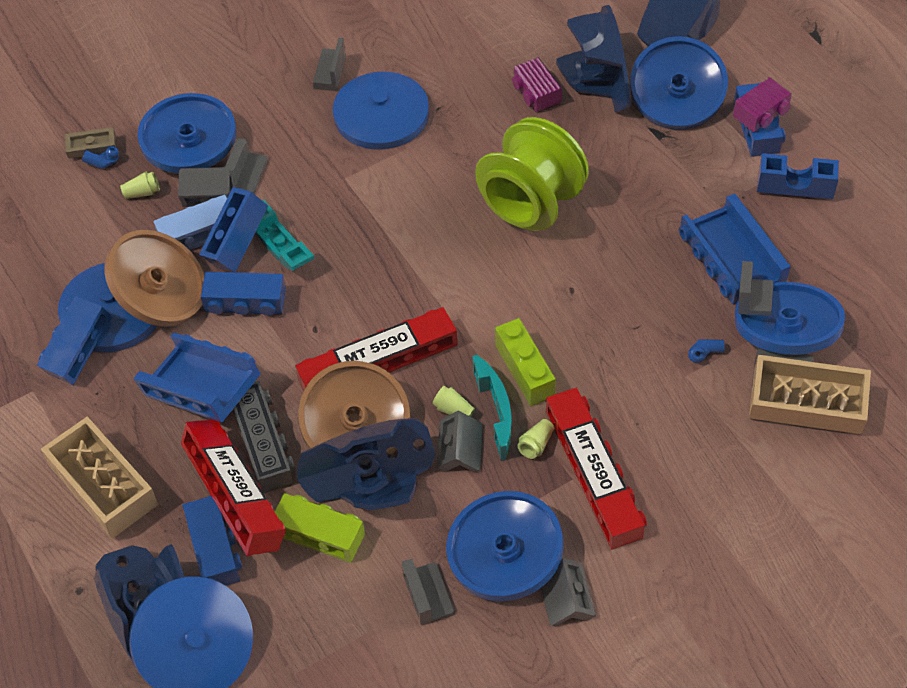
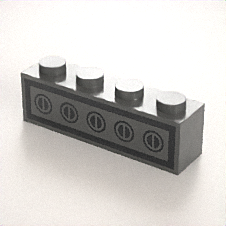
[233,381,296,493]

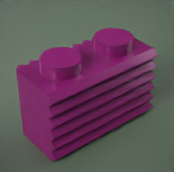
[512,57,562,112]
[733,77,792,132]

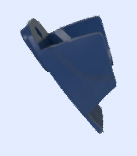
[637,0,720,46]
[556,5,631,112]
[297,418,435,510]
[94,544,184,666]

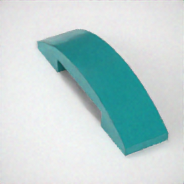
[255,200,315,271]
[472,355,511,461]

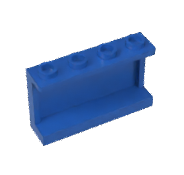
[679,194,791,305]
[133,333,261,422]

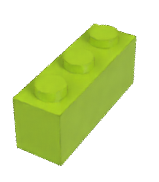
[495,318,556,407]
[275,493,365,563]

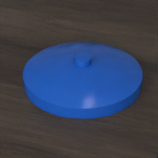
[630,36,728,130]
[333,72,429,150]
[138,93,237,173]
[58,263,157,352]
[735,282,845,355]
[446,491,564,601]
[129,577,253,688]

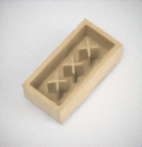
[749,355,871,434]
[41,416,158,539]

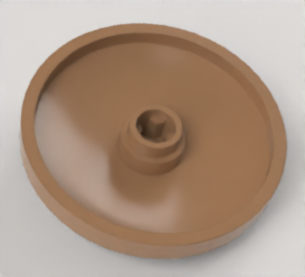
[104,230,204,327]
[298,361,410,454]

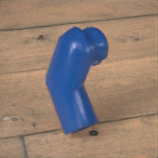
[82,146,119,169]
[688,339,724,363]

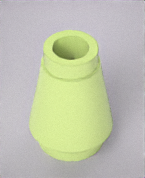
[121,171,160,199]
[433,386,475,417]
[518,419,555,459]

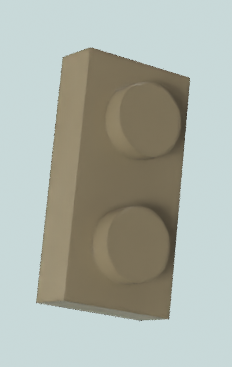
[65,127,116,159]

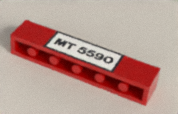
[295,307,458,391]
[546,387,647,550]
[181,419,285,556]

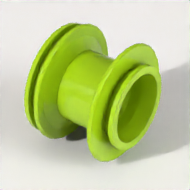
[475,117,589,231]

